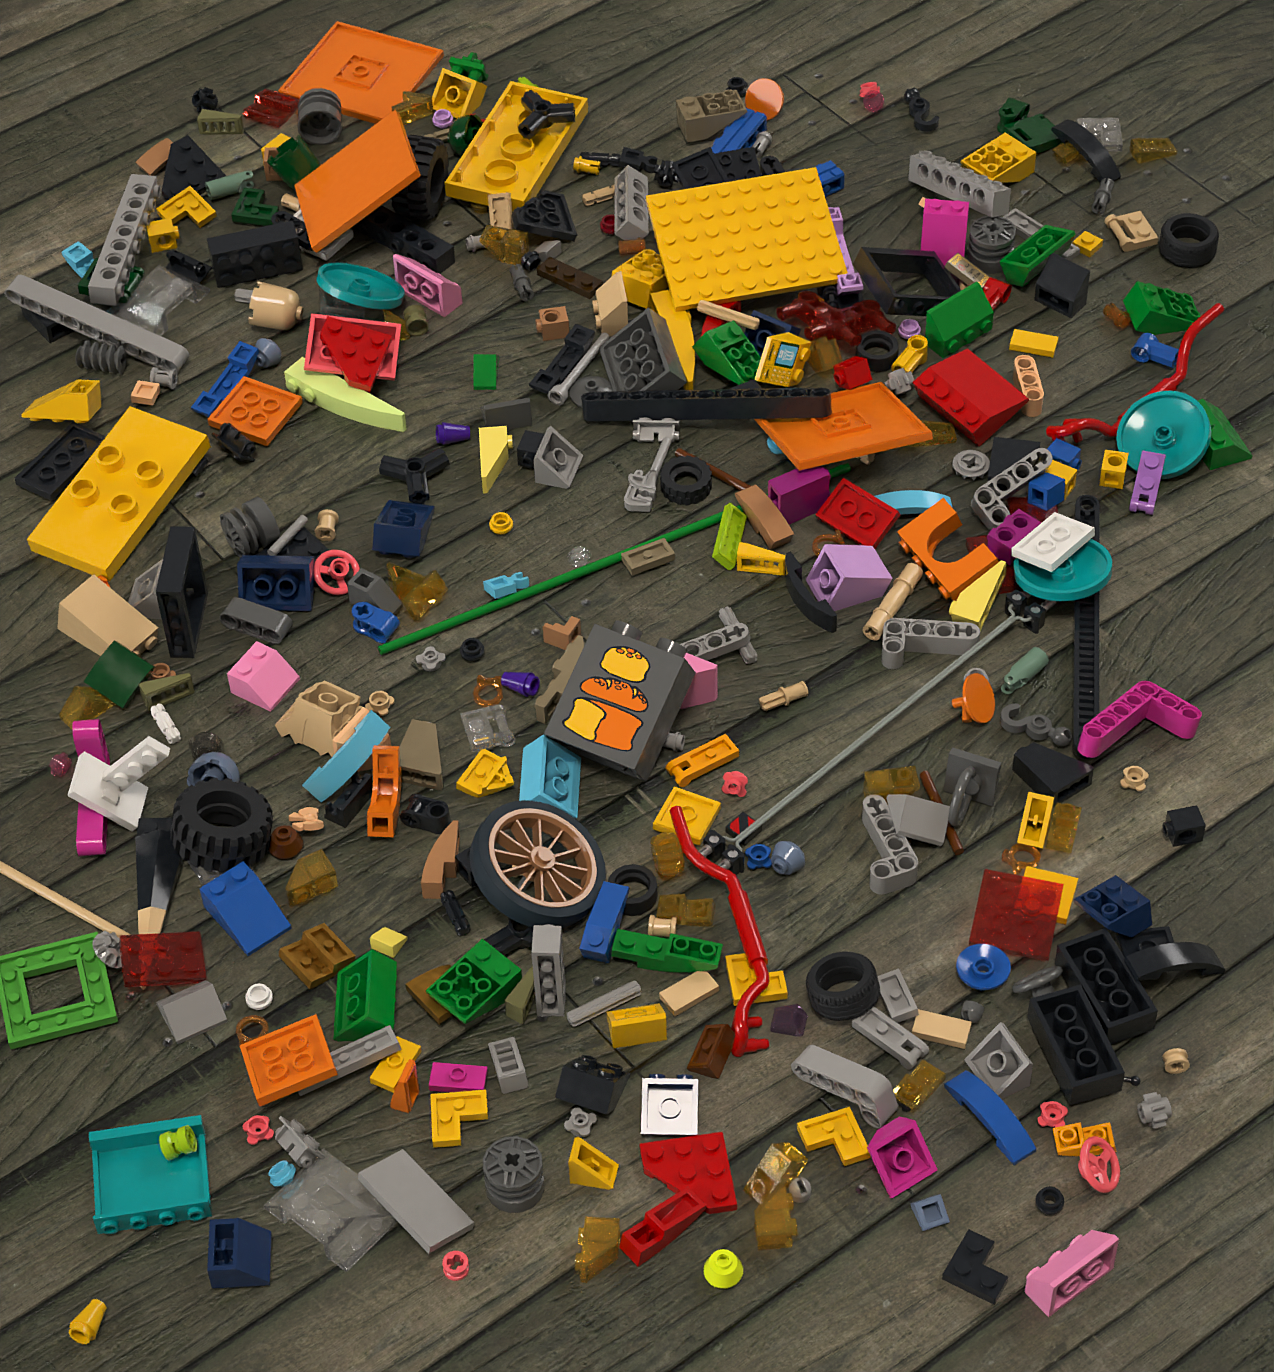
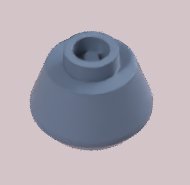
[254,338,281,368]
[771,841,805,875]

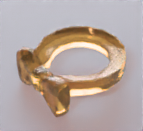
[812,530,845,556]
[473,675,503,708]
[1002,843,1041,875]
[236,1015,269,1045]

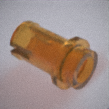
[618,237,646,254]
[1103,302,1131,328]

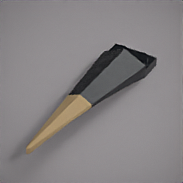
[135,818,184,990]

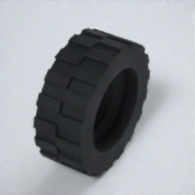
[660,455,712,505]

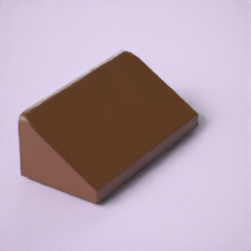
[687,1024,735,1079]

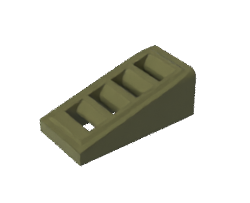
[197,109,244,135]
[138,673,195,711]
[505,966,535,1024]

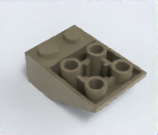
[676,90,747,142]

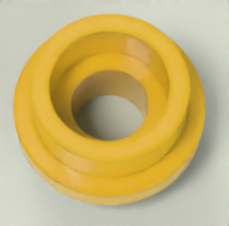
[489,512,513,534]

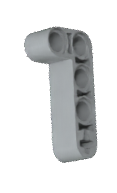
[971,448,1052,531]
[881,618,980,669]
[862,795,918,895]
[791,1045,898,1129]

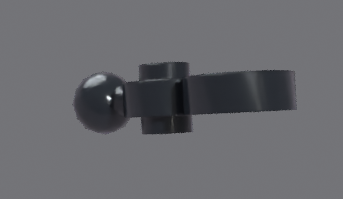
[904,87,939,132]

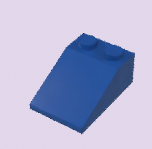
[200,861,292,956]

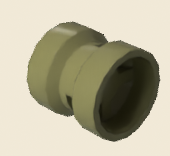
[404,305,428,336]

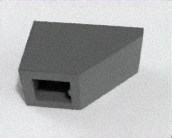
[347,568,403,615]

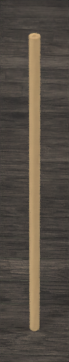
[0,861,174,968]

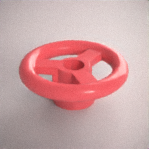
[314,550,360,595]
[1078,1136,1120,1193]

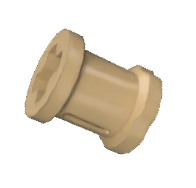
[315,509,339,541]
[648,915,677,938]

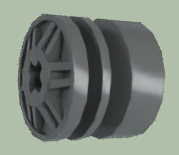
[298,88,342,145]
[968,216,1016,274]
[220,496,280,558]
[483,1136,545,1213]

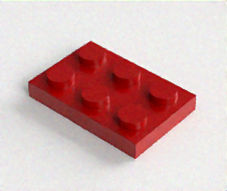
[816,478,901,549]

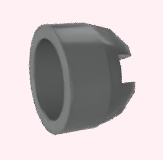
[961,1000,984,1024]

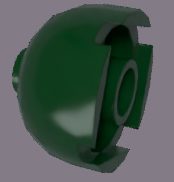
[447,114,483,156]

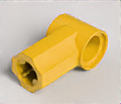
[891,335,928,373]

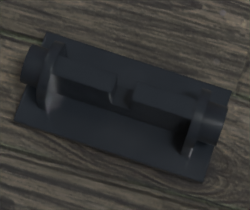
[166,250,212,284]
[211,423,256,462]

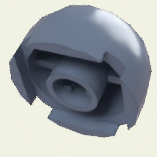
[187,752,240,786]

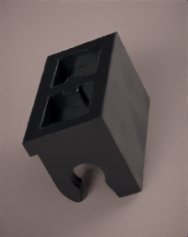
[324,771,373,828]

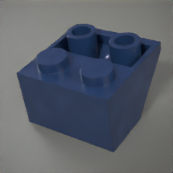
[1074,875,1152,937]
[207,1218,272,1288]

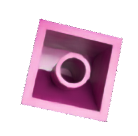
[921,199,969,266]

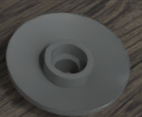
[569,376,612,408]

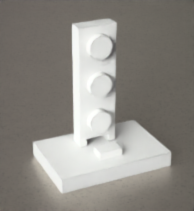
[67,736,170,831]

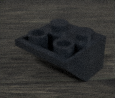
[1034,253,1090,318]
[555,1055,630,1114]

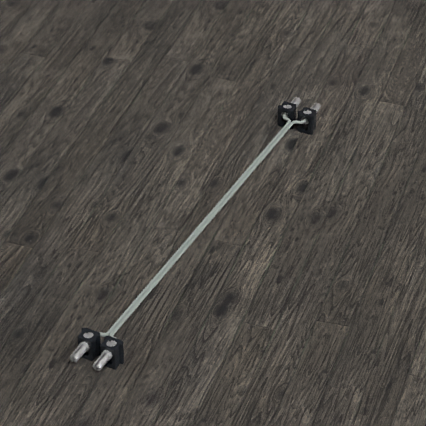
[699,589,1056,879]

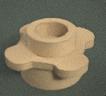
[365,691,394,716]
[1120,766,1149,791]

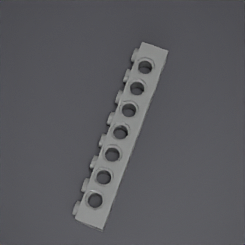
[88,174,161,306]

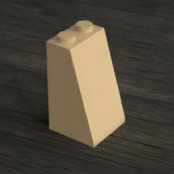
[58,574,158,656]

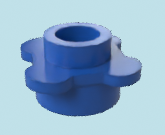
[745,844,772,869]

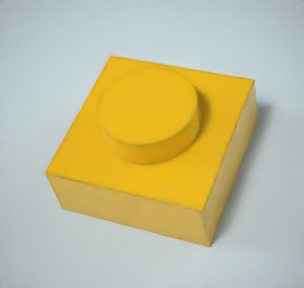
[1072,231,1103,258]

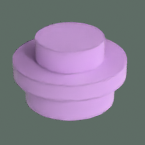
[432,109,453,128]
[898,319,921,339]

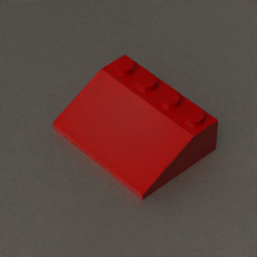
[912,348,1029,447]

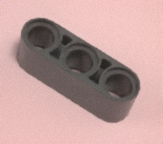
[219,597,293,644]

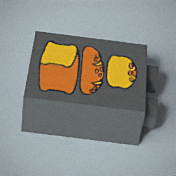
[544,620,696,782]

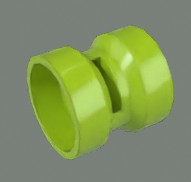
[159,1125,197,1161]

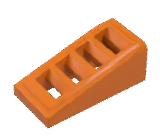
[390,1059,420,1113]

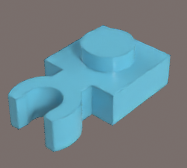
[483,572,529,599]

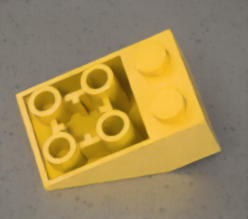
[960,133,1036,183]
[612,249,668,309]
[21,379,101,423]

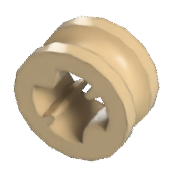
[1162,1048,1190,1074]

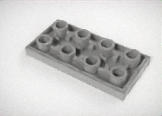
[357,1149,474,1254]

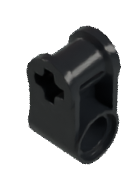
[399,794,451,834]

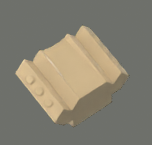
[275,680,363,757]

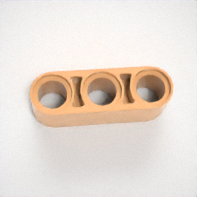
[1013,355,1044,417]

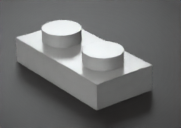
[877,969,919,1023]

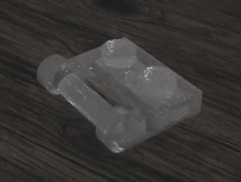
[460,704,516,752]

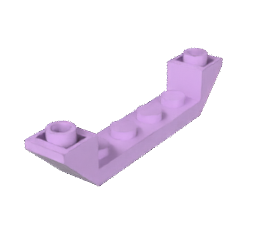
[828,207,863,296]

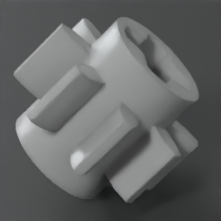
[885,368,914,395]
[1137,1092,1172,1129]

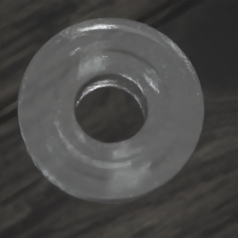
[567,546,591,567]

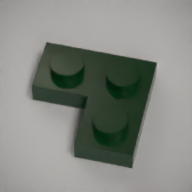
[231,187,279,226]

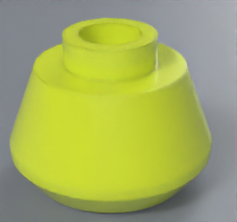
[703,1249,743,1288]

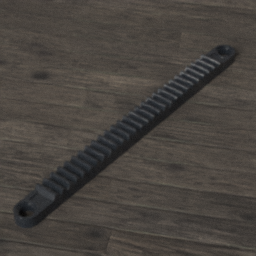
[1072,495,1099,759]

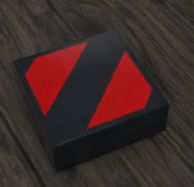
[725,812,762,846]

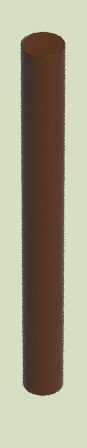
[675,448,751,491]
[919,771,964,855]

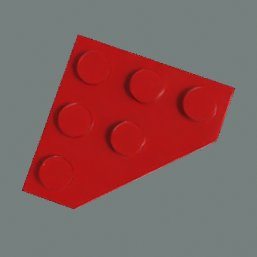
[320,316,392,392]
[639,1132,737,1214]

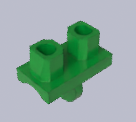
[449,52,488,82]

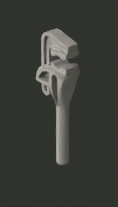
[624,437,672,512]

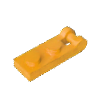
[665,734,739,787]

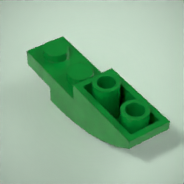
[611,929,723,973]

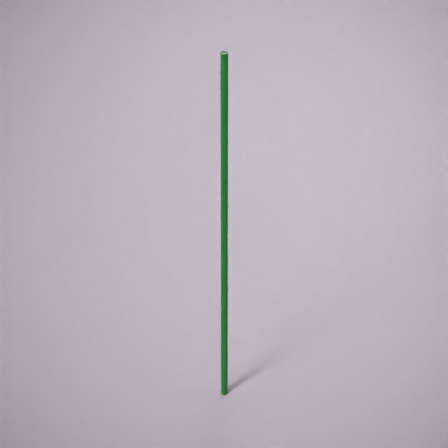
[378,463,851,655]

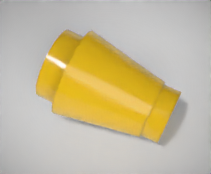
[69,1299,107,1344]

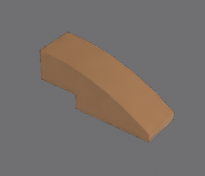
[735,485,794,550]
[421,821,460,899]

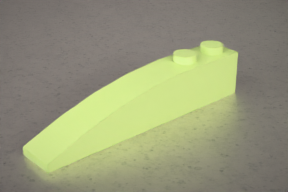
[284,357,407,432]

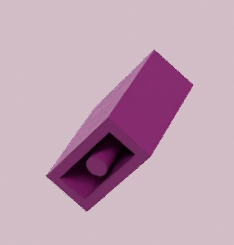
[768,465,831,524]

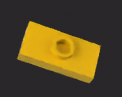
[370,1036,422,1093]

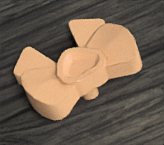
[289,807,324,831]

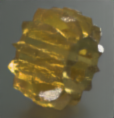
[650,832,685,877]

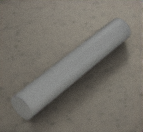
[267,515,308,556]

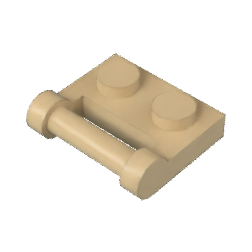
[1104,211,1158,252]

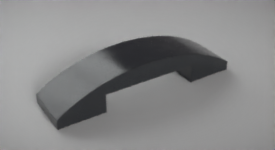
[1051,119,1121,183]
[529,324,595,394]
[786,551,837,633]
[1124,942,1226,981]

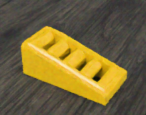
[737,542,786,576]

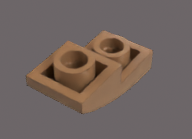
[136,138,173,176]

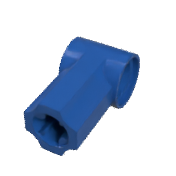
[1131,333,1179,368]

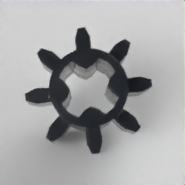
[192,87,218,113]
[654,160,679,187]

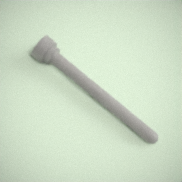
[548,333,609,406]

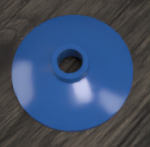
[956,944,1011,990]

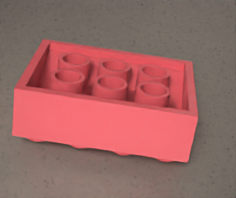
[304,313,401,381]

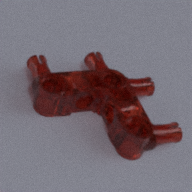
[776,291,896,347]

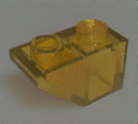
[480,225,529,265]
[807,336,843,373]
[863,766,920,804]
[285,849,338,907]
[743,1142,809,1207]
[754,1182,797,1251]
[575,1216,621,1283]

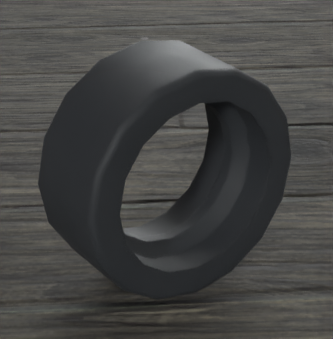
[855,330,899,372]
[608,864,658,916]

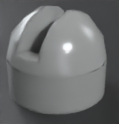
[789,1177,812,1203]

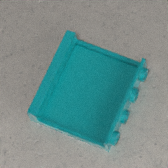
[89,1115,212,1234]

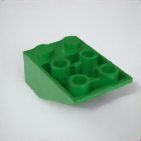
[1123,281,1200,335]
[692,320,761,385]
[426,938,522,1024]

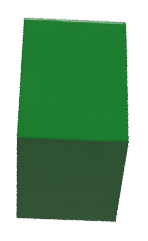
[473,354,499,390]

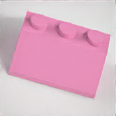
[393,254,462,317]
[1025,1230,1119,1317]

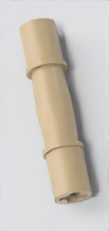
[863,563,923,641]

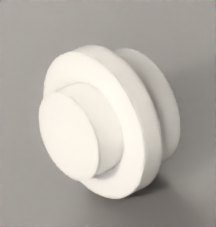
[245,984,273,1010]

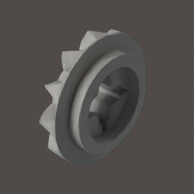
[952,450,990,480]
[92,930,133,969]

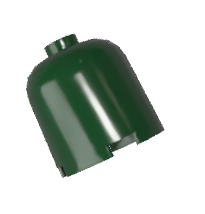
[267,135,321,189]

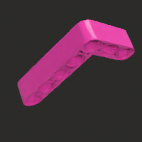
[1077,681,1202,758]
[72,719,110,856]

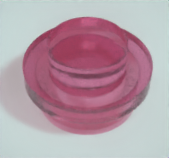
[863,90,884,112]
[49,752,72,777]

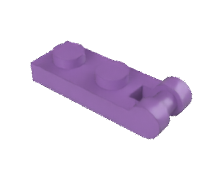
[1129,450,1166,515]

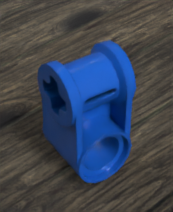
[352,602,400,643]

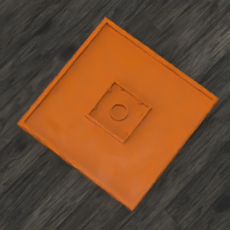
[278,21,444,124]
[294,110,421,253]
[754,382,933,471]

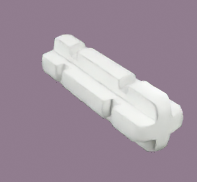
[150,703,181,744]

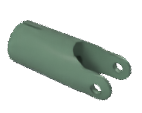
[205,171,254,201]
[1001,647,1049,695]

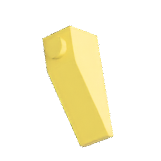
[479,426,513,494]
[949,560,1006,632]

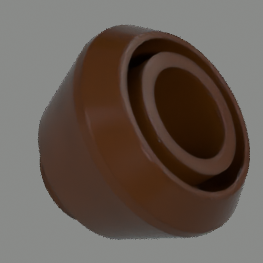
[268,825,303,859]

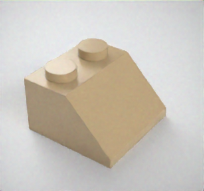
[592,271,628,337]

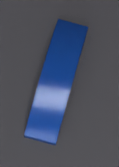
[191,341,259,417]
[944,1070,1036,1165]

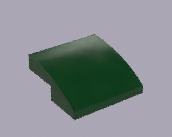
[84,640,155,708]

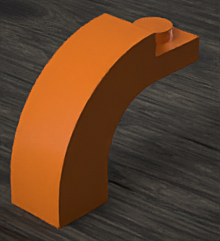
[367,745,401,837]

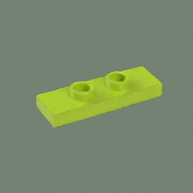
[712,503,747,570]

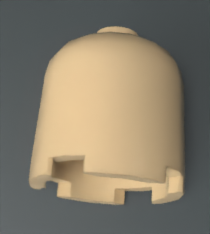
[248,281,304,330]

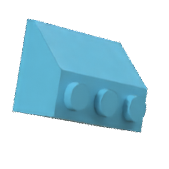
[519,735,581,819]

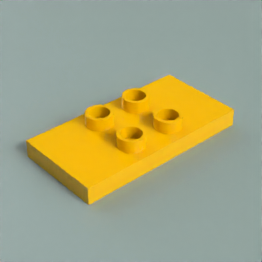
[445,81,588,212]
[27,406,211,582]

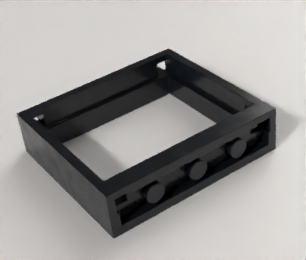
[853,247,961,316]
[156,526,208,658]

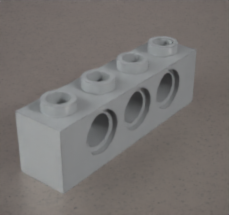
[614,165,649,247]
[531,924,566,1016]

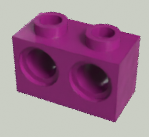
[987,509,1041,565]

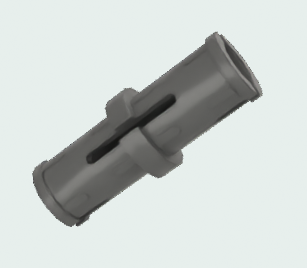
[1091,178,1114,214]
[510,264,534,301]

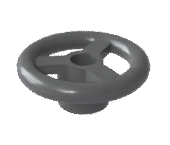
[1012,966,1063,998]

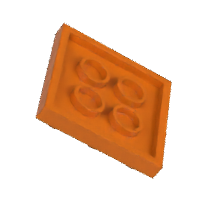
[208,376,303,446]
[240,1014,338,1107]

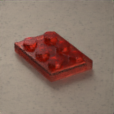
[119,931,207,987]

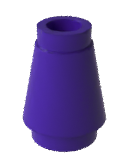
[436,422,470,445]
[501,672,540,697]

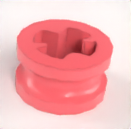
[442,1251,469,1281]

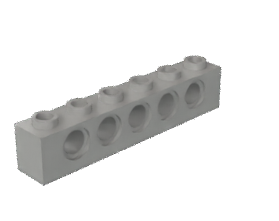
[908,151,1011,218]

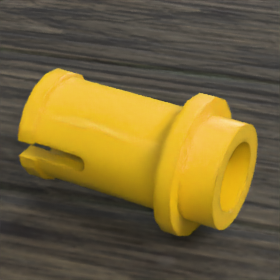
[573,156,601,175]

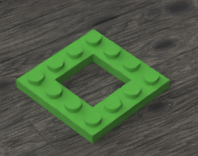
[0,932,118,1049]

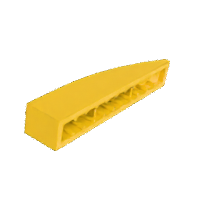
[650,290,695,390]

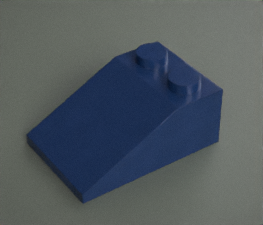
[372,500,435,558]

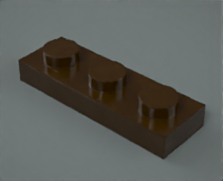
[537,257,603,299]

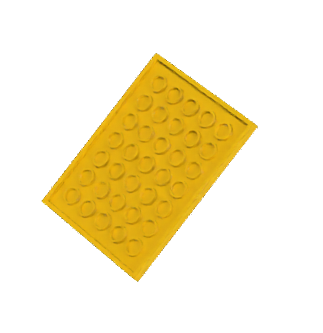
[645,167,848,312]

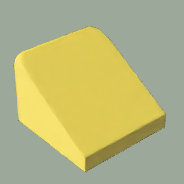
[370,927,408,958]

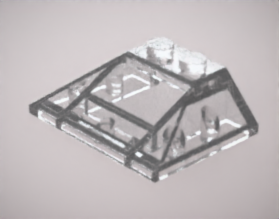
[106,265,210,336]
[264,1149,398,1272]

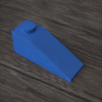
[579,881,630,963]

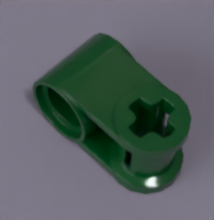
[997,97,1030,133]

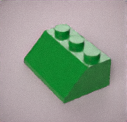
[999,225,1076,286]
[925,281,994,358]
[1197,399,1253,470]
[333,949,397,1041]

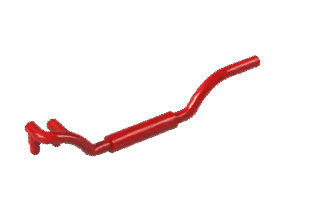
[1046,303,1224,443]
[669,806,770,1057]

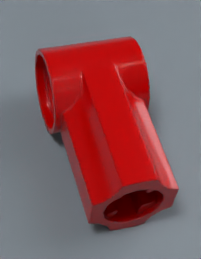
[983,277,1012,311]

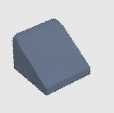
[910,1194,950,1231]

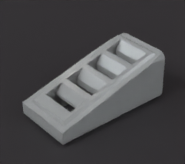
[488,1037,528,1094]

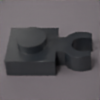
[618,147,658,173]

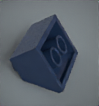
[237,555,315,611]

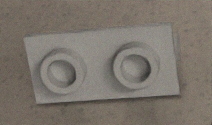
[633,418,680,443]
[275,1116,325,1168]

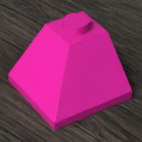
[867,1116,938,1198]

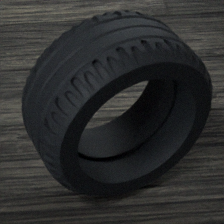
[1159,213,1219,268]
[806,952,880,1021]

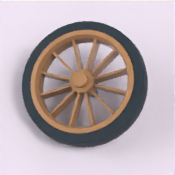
[470,800,606,928]

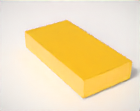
[1009,329,1059,358]

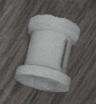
[150,367,178,389]

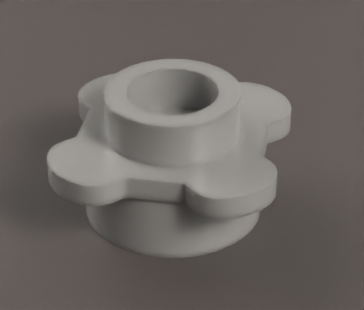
[416,646,445,671]
[564,1108,597,1137]

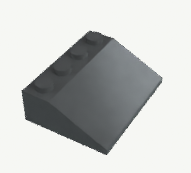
[599,307,687,391]

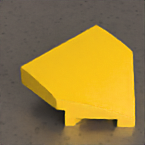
[456,748,514,798]

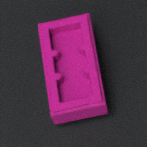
[429,1062,488,1092]

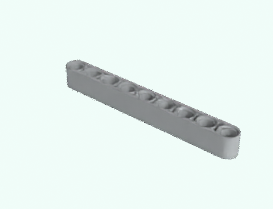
[5,274,189,373]

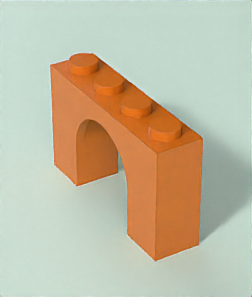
[897,498,999,601]

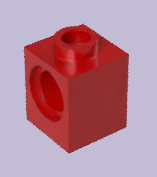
[833,356,873,390]

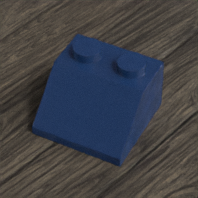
[744,310,801,357]

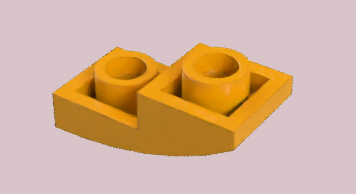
[1053,1122,1117,1156]

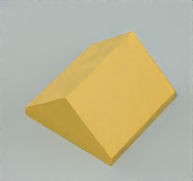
[606,1003,667,1049]

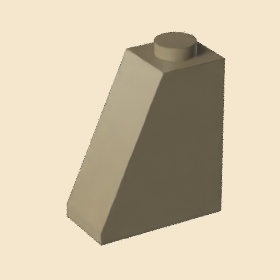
[400,719,443,791]

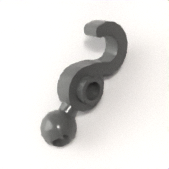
[1000,703,1072,746]

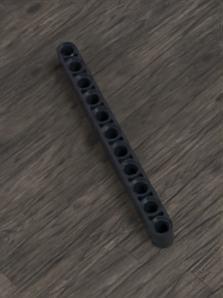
[581,388,832,421]

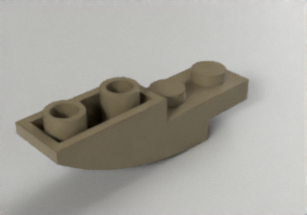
[534,635,584,724]

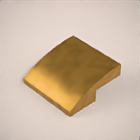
[279,923,356,989]
[405,964,453,1024]

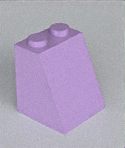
[806,544,893,611]

